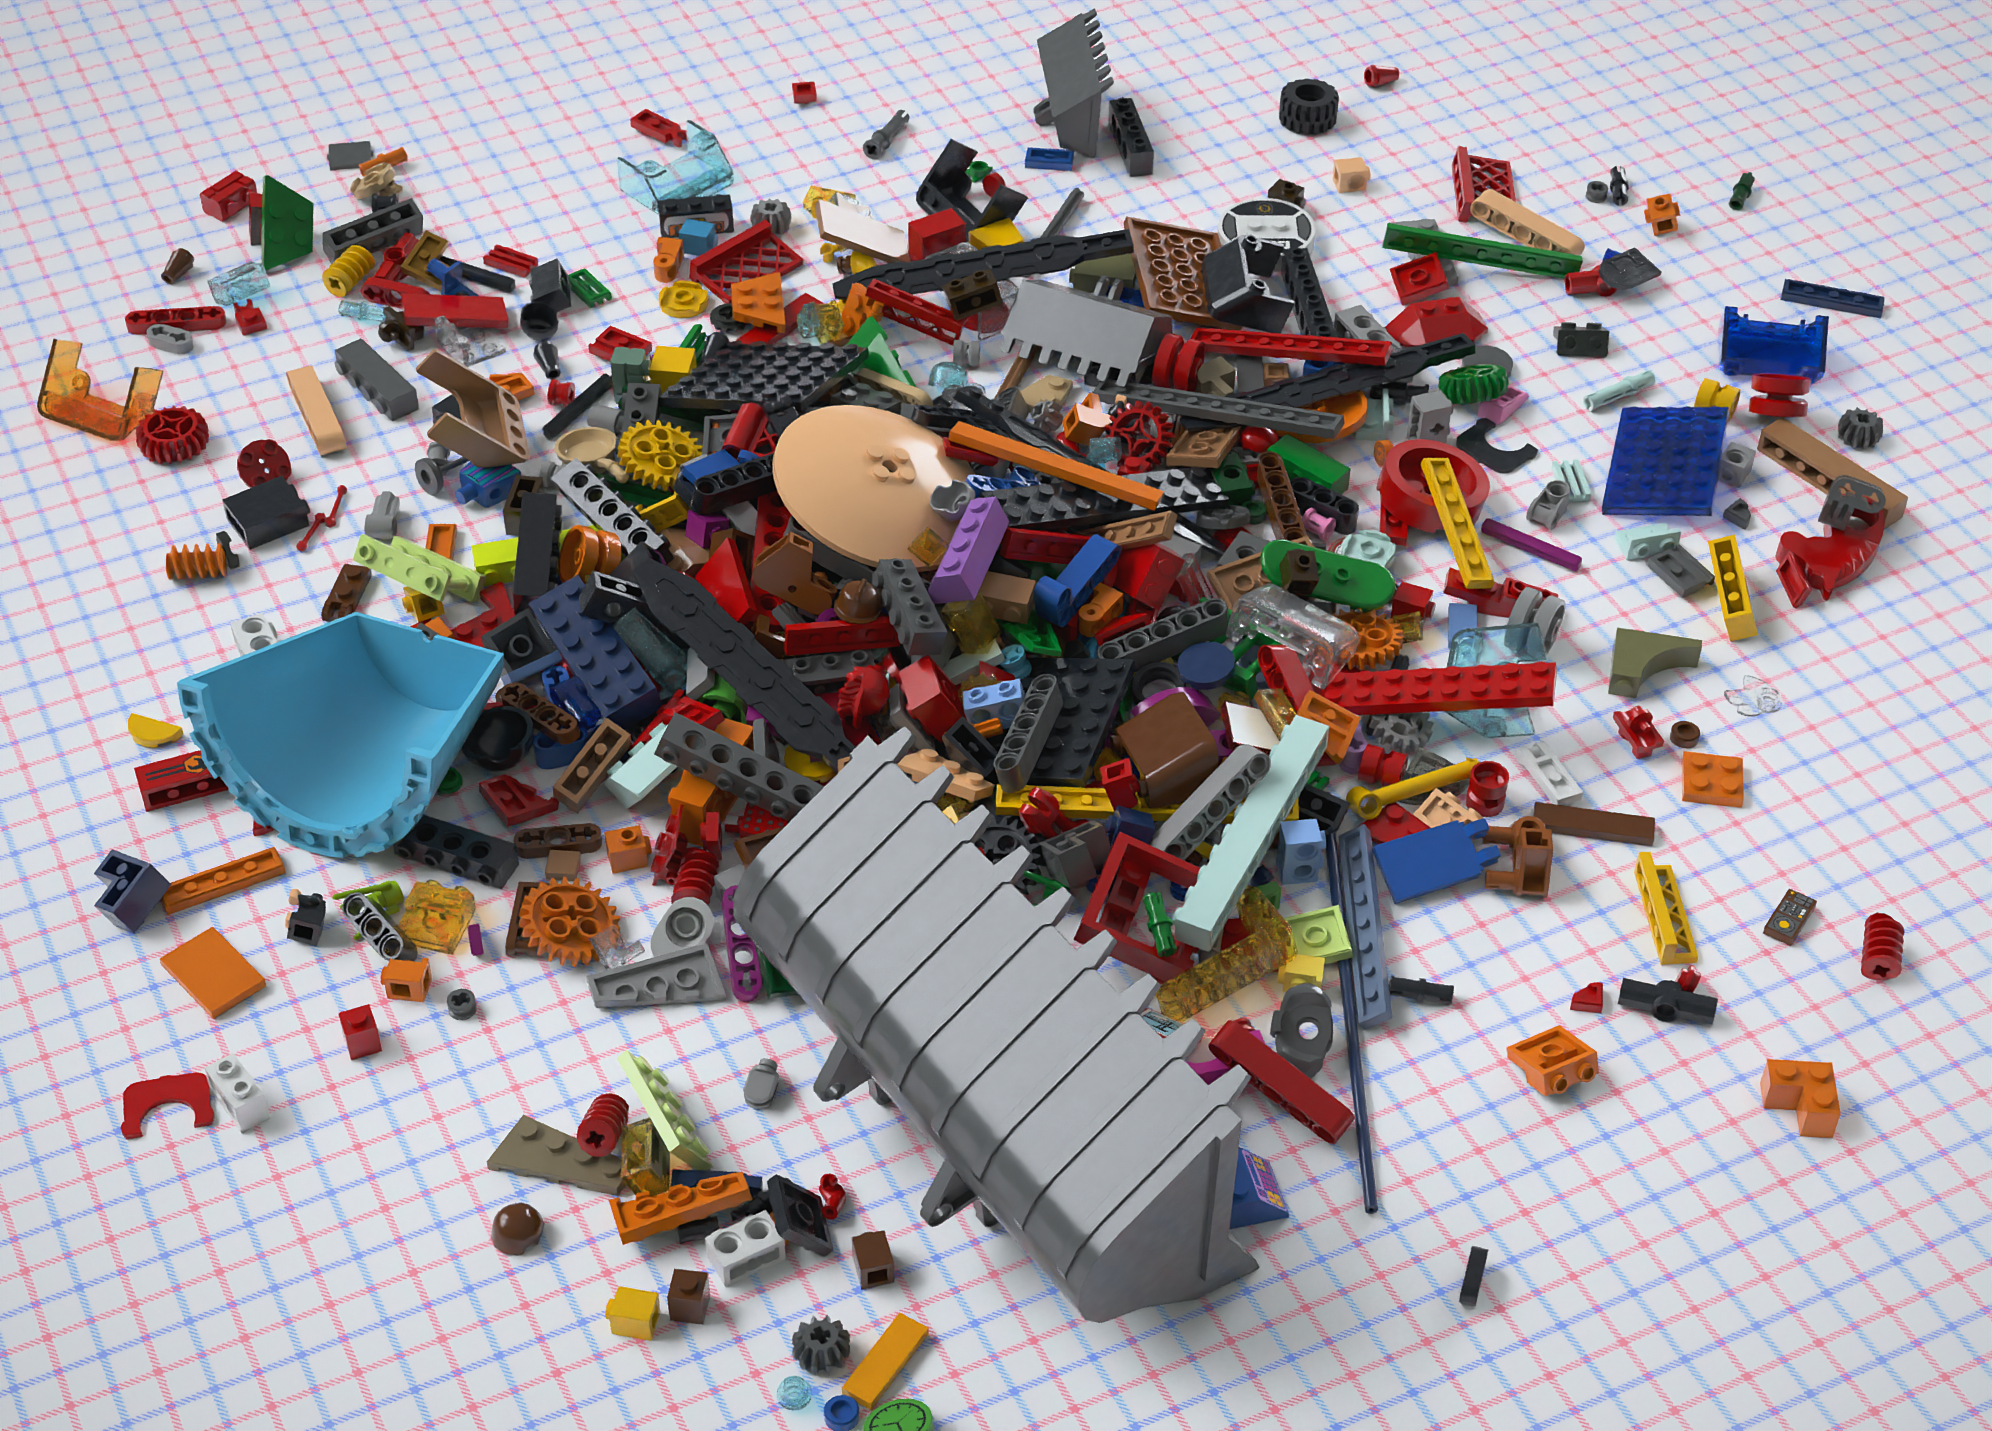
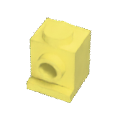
[1277,953,1325,992]

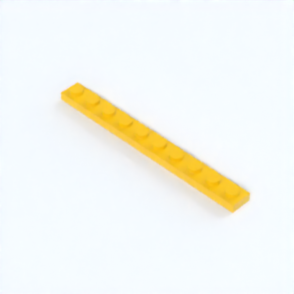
[996,784,1299,824]

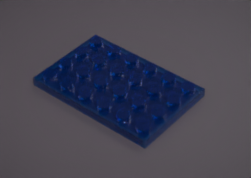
[1602,406,1729,516]

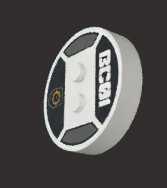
[1217,198,1316,272]

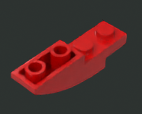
[1443,567,1559,618]
[1098,859,1151,935]

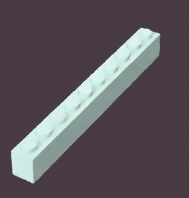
[1172,715,1329,952]

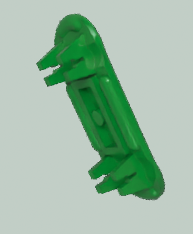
[1260,539,1396,613]

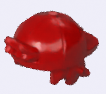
[837,664,890,730]

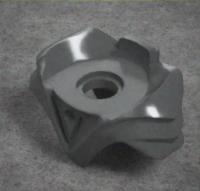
[1270,983,1333,1079]

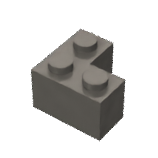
[1038,820,1111,889]

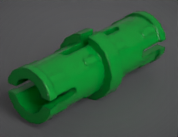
[1142,892,1178,957]

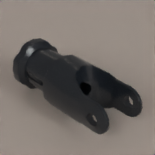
[1369,381,1429,405]

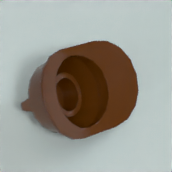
[834,579,883,625]

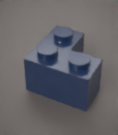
[93,849,171,934]

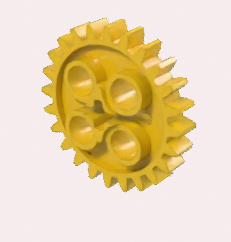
[617,420,703,491]

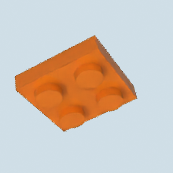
[1682,751,1744,808]

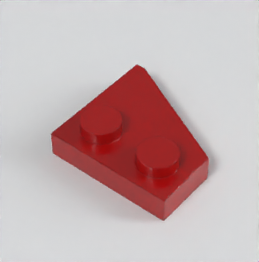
[479,774,559,827]

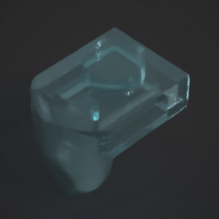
[797,303,829,339]

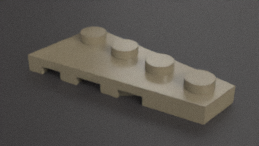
[486,1114,636,1196]

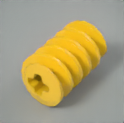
[322,245,375,297]

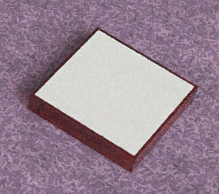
[1220,701,1282,756]

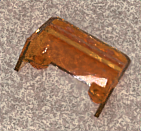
[37,338,164,442]

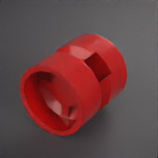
[1358,744,1409,787]
[1466,761,1509,817]

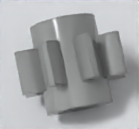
[1031,399,1063,433]

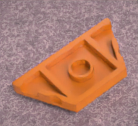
[731,273,785,333]

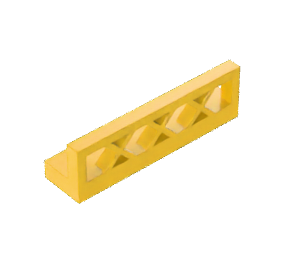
[1634,851,1699,965]

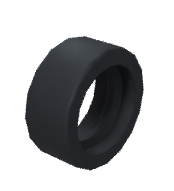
[1131,662,1186,706]

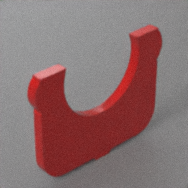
[121,1072,215,1140]

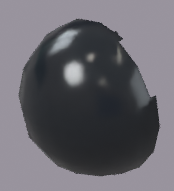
[461,706,534,772]

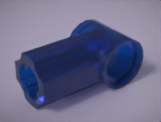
[549,676,602,730]

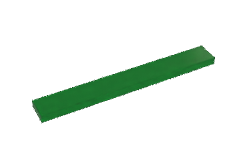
[1382,223,1583,279]

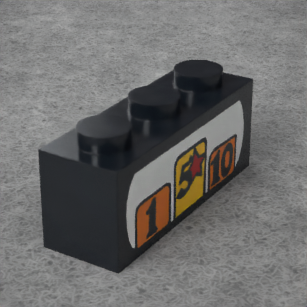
[657,194,734,238]

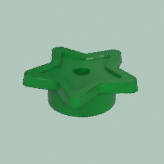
[966,161,993,183]

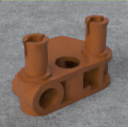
[752,531,838,616]
[1482,816,1553,898]

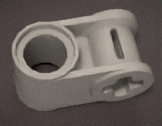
[1526,480,1570,530]

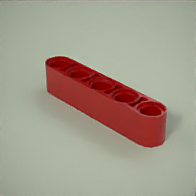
[1258,644,1336,767]
[1208,1020,1355,1145]

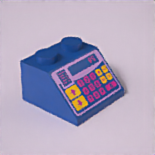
[1229,1147,1289,1230]

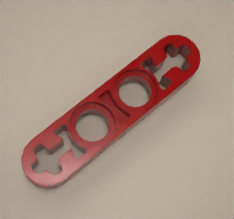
[124,306,227,335]

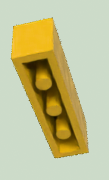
[1708,534,1758,642]

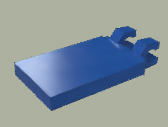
[1372,818,1501,905]

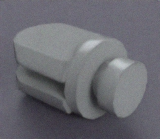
[743,1058,779,1110]

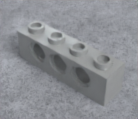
[1334,304,1413,384]

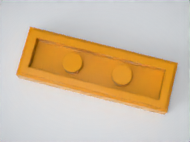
[842,1312,929,1410]

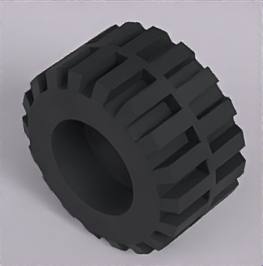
[1279,78,1339,135]

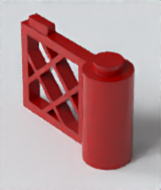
[721,403,779,462]

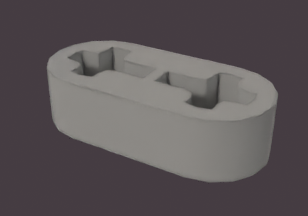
[147,324,194,354]

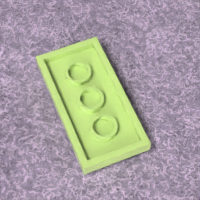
[617,1050,713,1171]

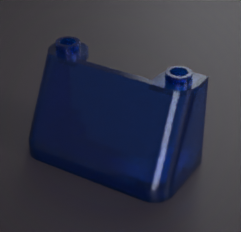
[1718,306,1829,384]

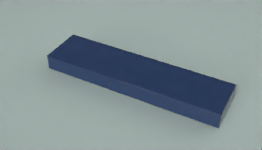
[1780,278,1885,319]

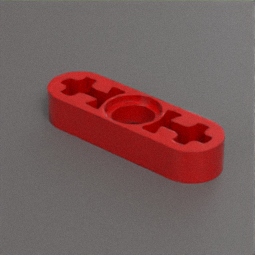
[360,277,430,309]

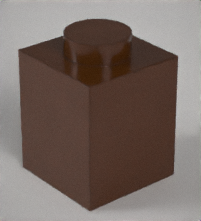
[851,1230,894,1290]
[667,1268,710,1325]

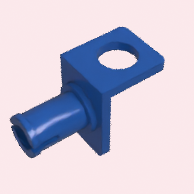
[427,258,479,296]

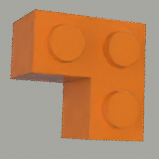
[1760,1059,1841,1138]

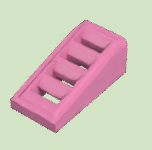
[1477,385,1529,425]

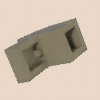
[1196,356,1236,397]

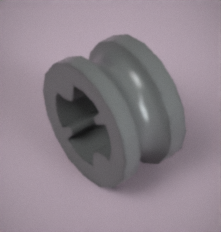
[1585,181,1609,203]
[446,988,477,1020]

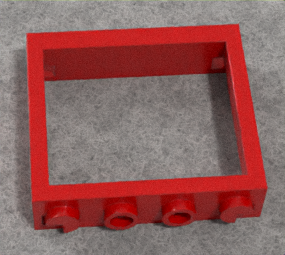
[1073,832,1201,986]

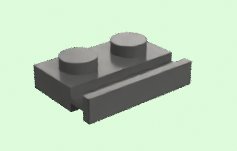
[1647,544,1715,598]

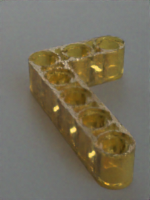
[1155,886,1298,1022]

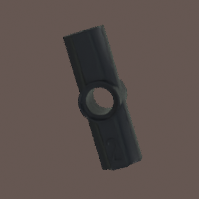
[1618,978,1718,1025]

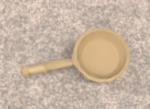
[554,427,629,483]

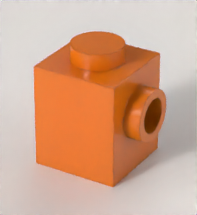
[604,825,652,874]

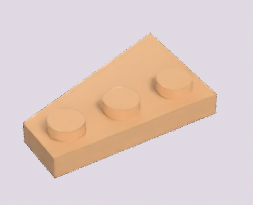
[897,749,994,802]

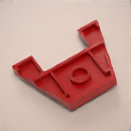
[410,581,516,648]

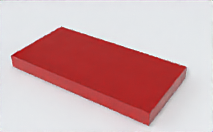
[401,293,509,329]
[695,537,757,626]

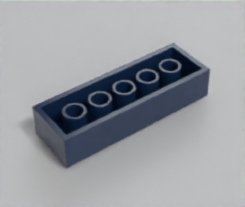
[529,575,663,730]

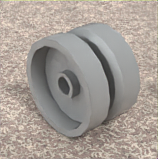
[1504,587,1566,658]

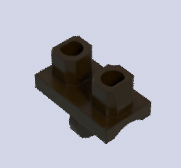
[378,306,424,351]

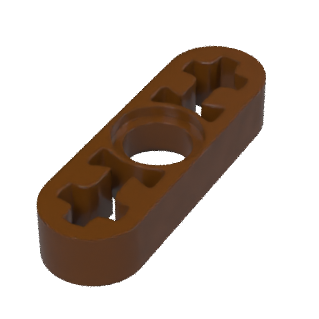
[513,823,602,859]

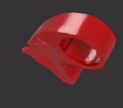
[1775,493,1885,601]

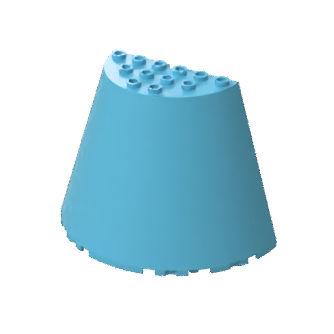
[177,612,504,858]

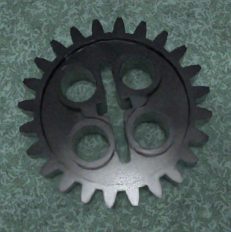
[974,817,1043,895]

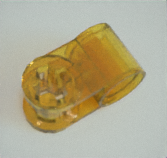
[808,300,844,345]

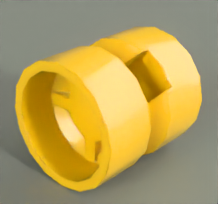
[1694,378,1741,421]

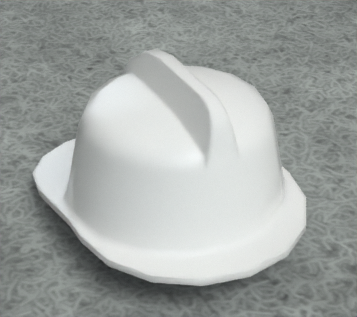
[650,897,714,957]

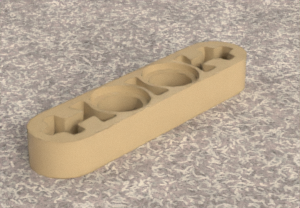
[853,368,933,410]

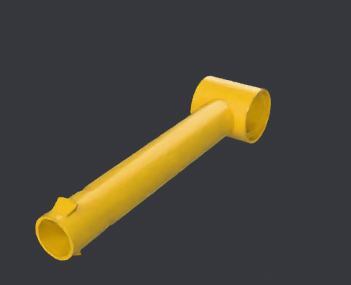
[1346,757,1479,820]

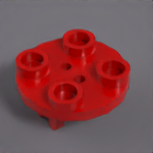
[237,439,292,488]

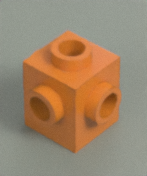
[1644,193,1681,236]

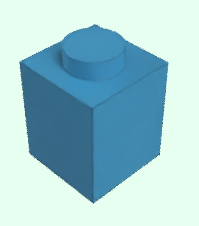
[678,219,718,256]

